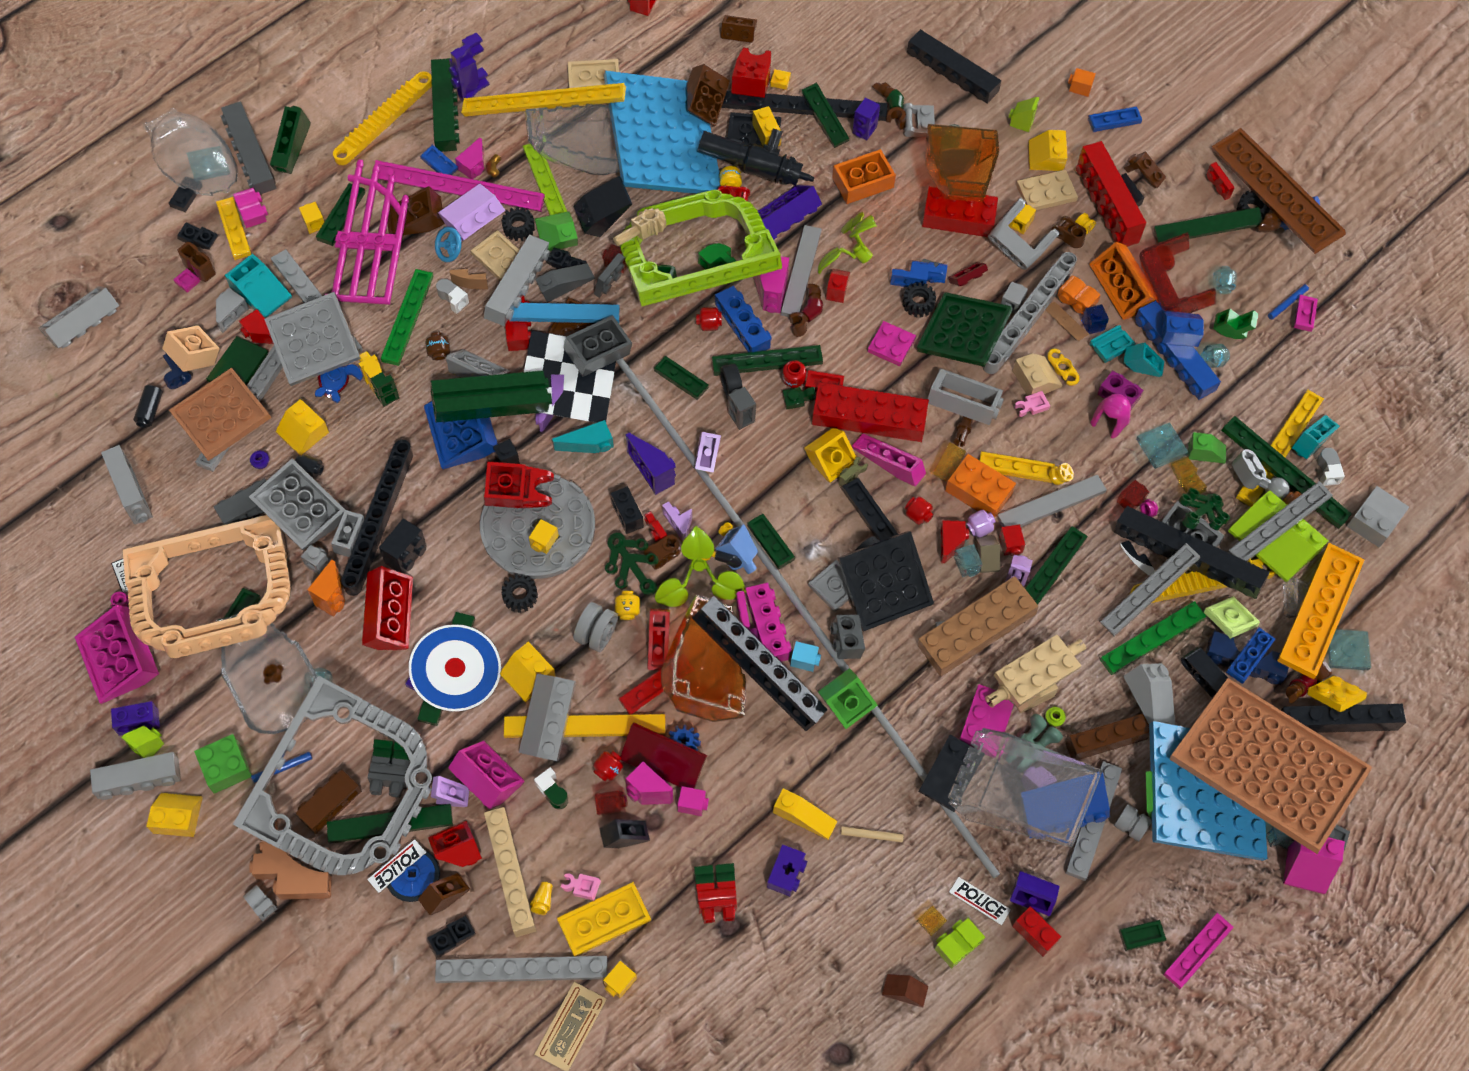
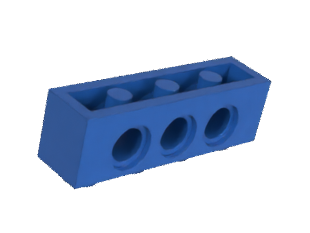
[715,286,772,353]

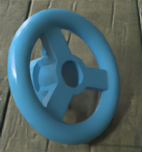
[435,227,462,263]

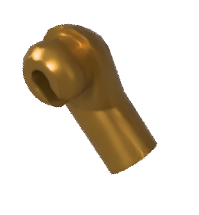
[486,154,501,178]

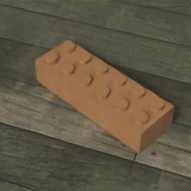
[918,576,1039,677]

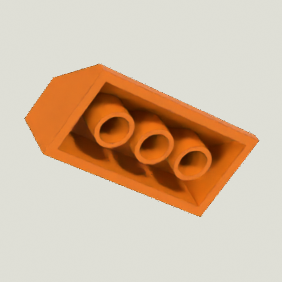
[1089,242,1161,320]

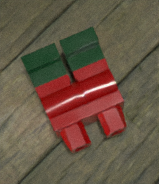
[694,863,737,924]

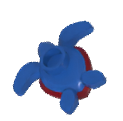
[315,364,363,403]

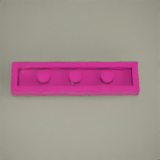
[1163,913,1234,990]

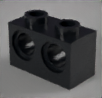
[610,486,644,534]

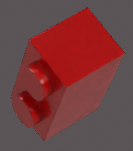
[1012,906,1061,957]

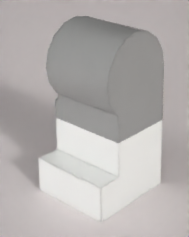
[436,279,469,314]
[1317,448,1345,486]

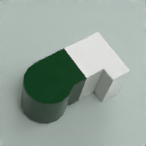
[534,767,568,810]

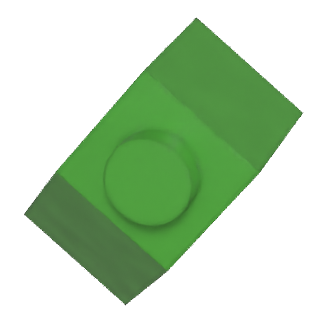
[1188,432,1226,464]

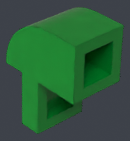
[698,244,736,270]
[1213,309,1259,339]

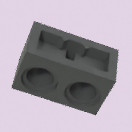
[728,387,756,430]
[830,615,865,659]

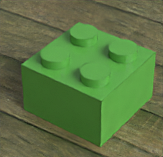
[194,734,252,794]

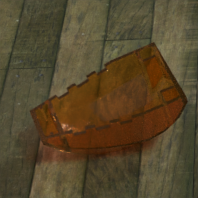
[925,124,999,202]
[661,595,746,722]

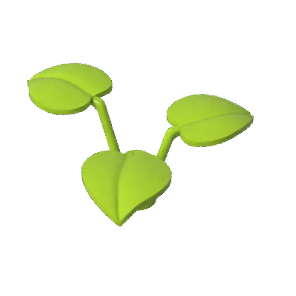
[818,212,877,274]
[655,526,746,607]

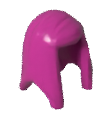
[1091,394,1131,438]

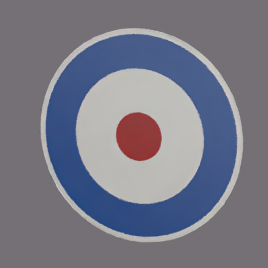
[409,625,501,711]

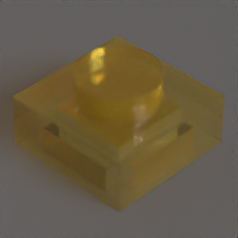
[917,905,947,937]

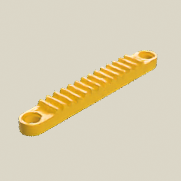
[333,71,432,165]
[1129,559,1276,603]

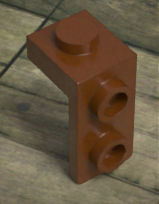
[1124,151,1166,189]

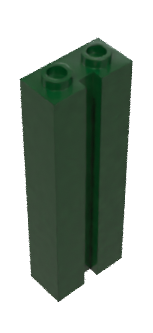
[430,371,552,423]

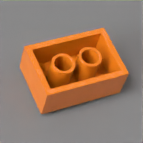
[832,149,896,204]
[945,454,1016,518]

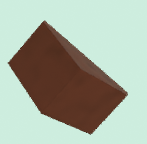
[882,974,929,1008]

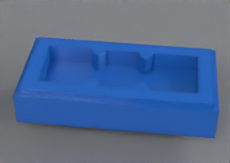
[420,144,458,175]

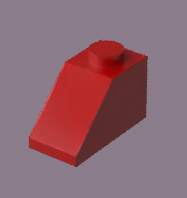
[826,269,850,303]
[239,309,274,344]
[940,520,969,563]

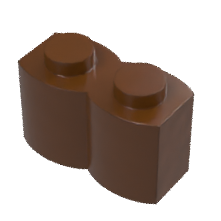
[177,242,216,282]

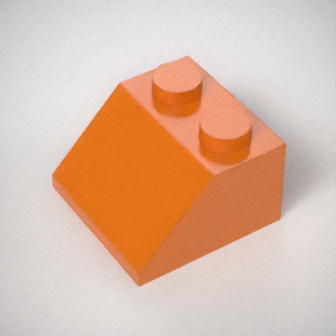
[307,559,345,617]

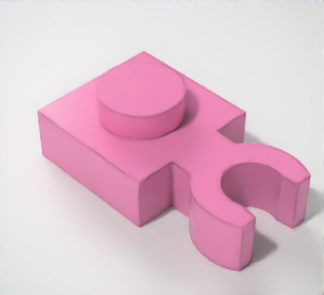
[1014,391,1050,417]
[561,874,601,901]

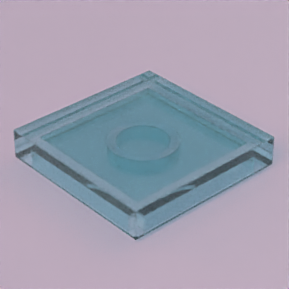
[1328,630,1371,670]

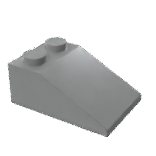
[1347,486,1409,548]
[1123,663,1175,725]

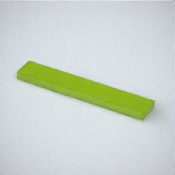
[523,141,567,216]

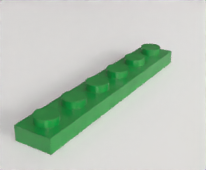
[381,269,434,366]
[1100,601,1206,676]

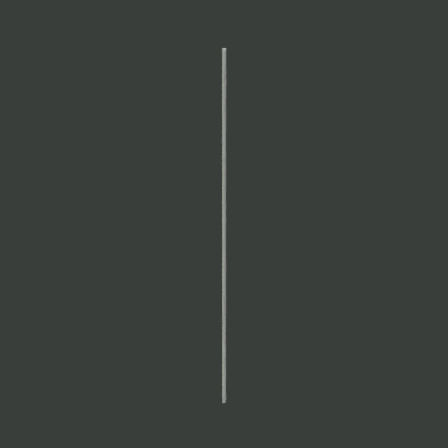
[616,358,1000,878]

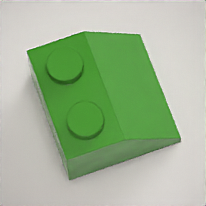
[818,668,878,729]

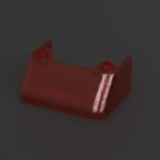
[1139,232,1216,313]

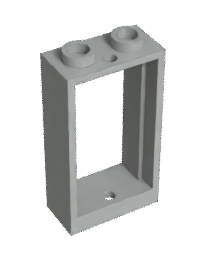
[928,368,1004,425]
[101,445,153,524]

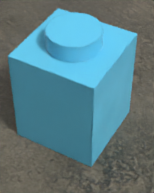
[790,641,821,672]

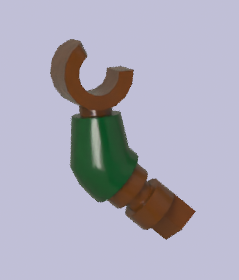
[872,82,906,129]

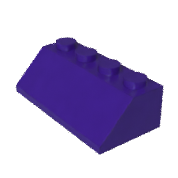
[758,185,822,240]

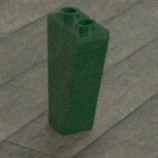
[270,106,311,174]

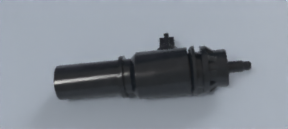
[697,128,814,186]

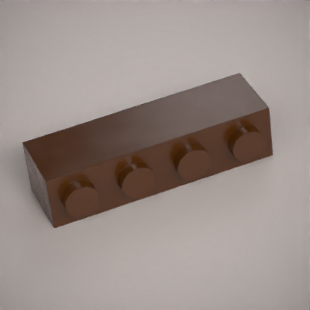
[1065,714,1150,762]

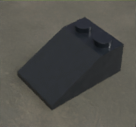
[573,176,632,237]
[918,735,986,812]

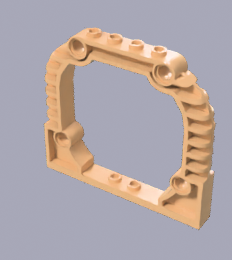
[123,515,291,658]

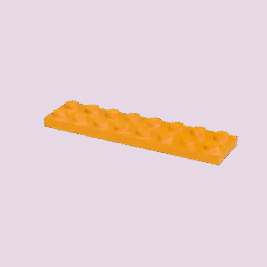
[1277,543,1364,679]

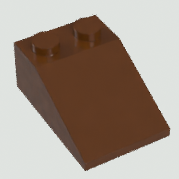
[387,186,445,236]

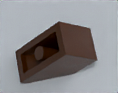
[418,873,470,915]

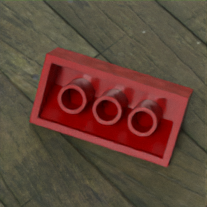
[362,566,413,650]

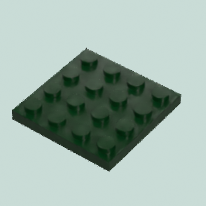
[917,292,1012,367]

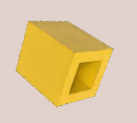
[299,202,324,234]
[1009,204,1036,235]
[529,519,559,554]
[603,961,637,998]

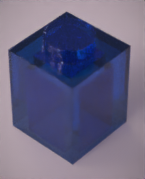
[1081,304,1109,334]

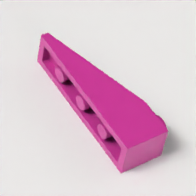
[852,434,926,487]

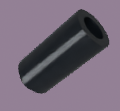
[133,385,163,428]

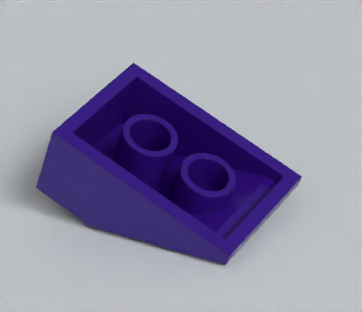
[626,433,676,495]

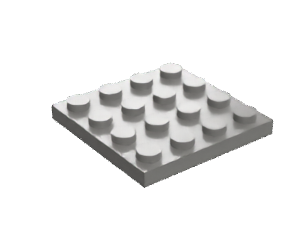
[264,292,361,386]

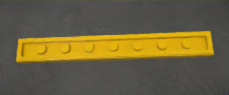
[1236,390,1324,507]
[504,714,665,738]

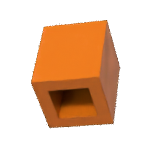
[1068,68,1096,97]

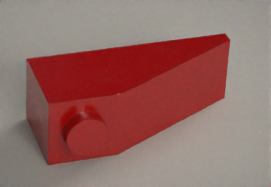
[648,609,670,670]

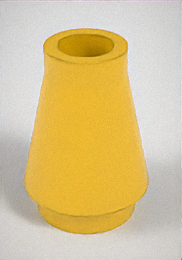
[530,882,553,915]

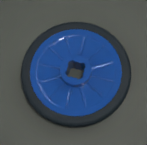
[387,850,440,902]

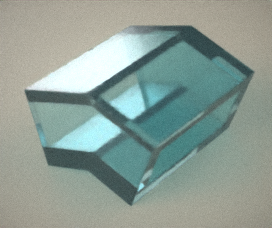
[1266,827,1294,849]

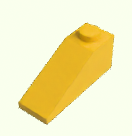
[773,788,837,840]

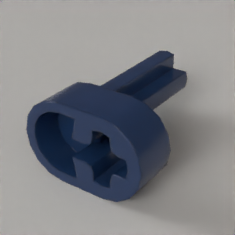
[163,352,192,389]

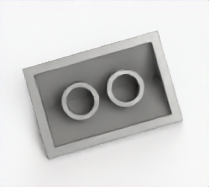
[446,349,511,378]
[1162,501,1225,548]

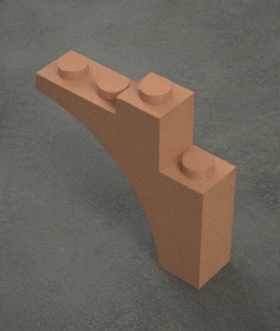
[249,820,332,900]

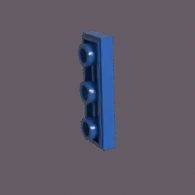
[1226,628,1275,684]

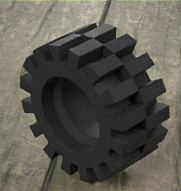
[1236,190,1270,220]
[502,207,535,241]
[903,282,936,318]
[501,574,538,613]

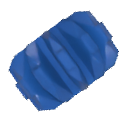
[669,724,701,751]

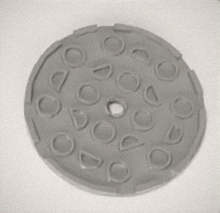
[480,474,595,579]

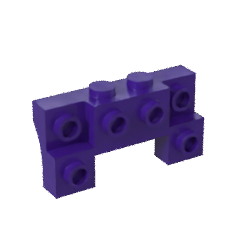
[449,32,490,102]

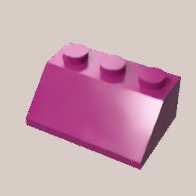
[959,684,1014,759]
[448,741,525,810]

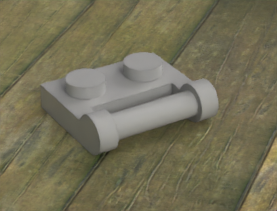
[903,103,935,137]

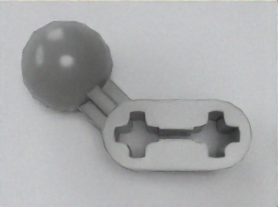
[1232,449,1289,500]

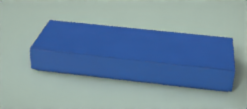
[1088,106,1142,132]

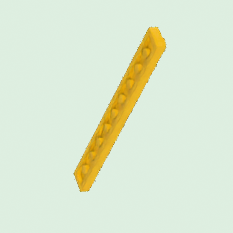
[461,83,626,117]

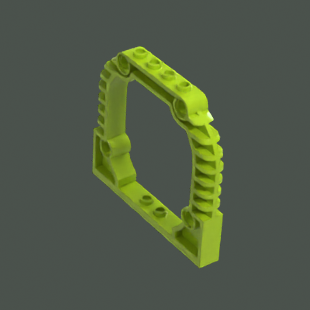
[620,190,782,307]

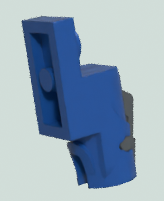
[890,259,948,287]

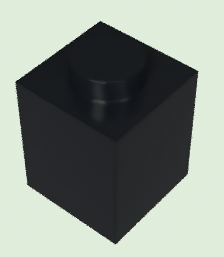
[493,439,520,464]

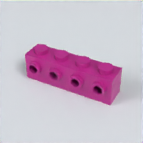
[745,583,792,662]

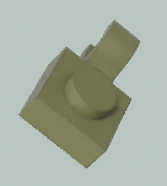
[839,457,868,487]

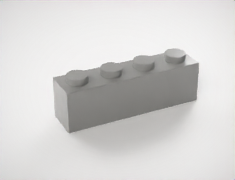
[90,752,181,800]

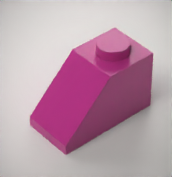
[455,137,484,179]

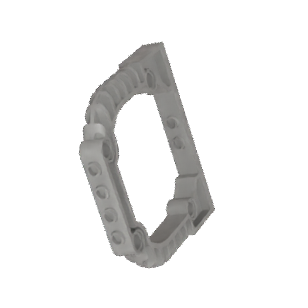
[233,675,432,875]

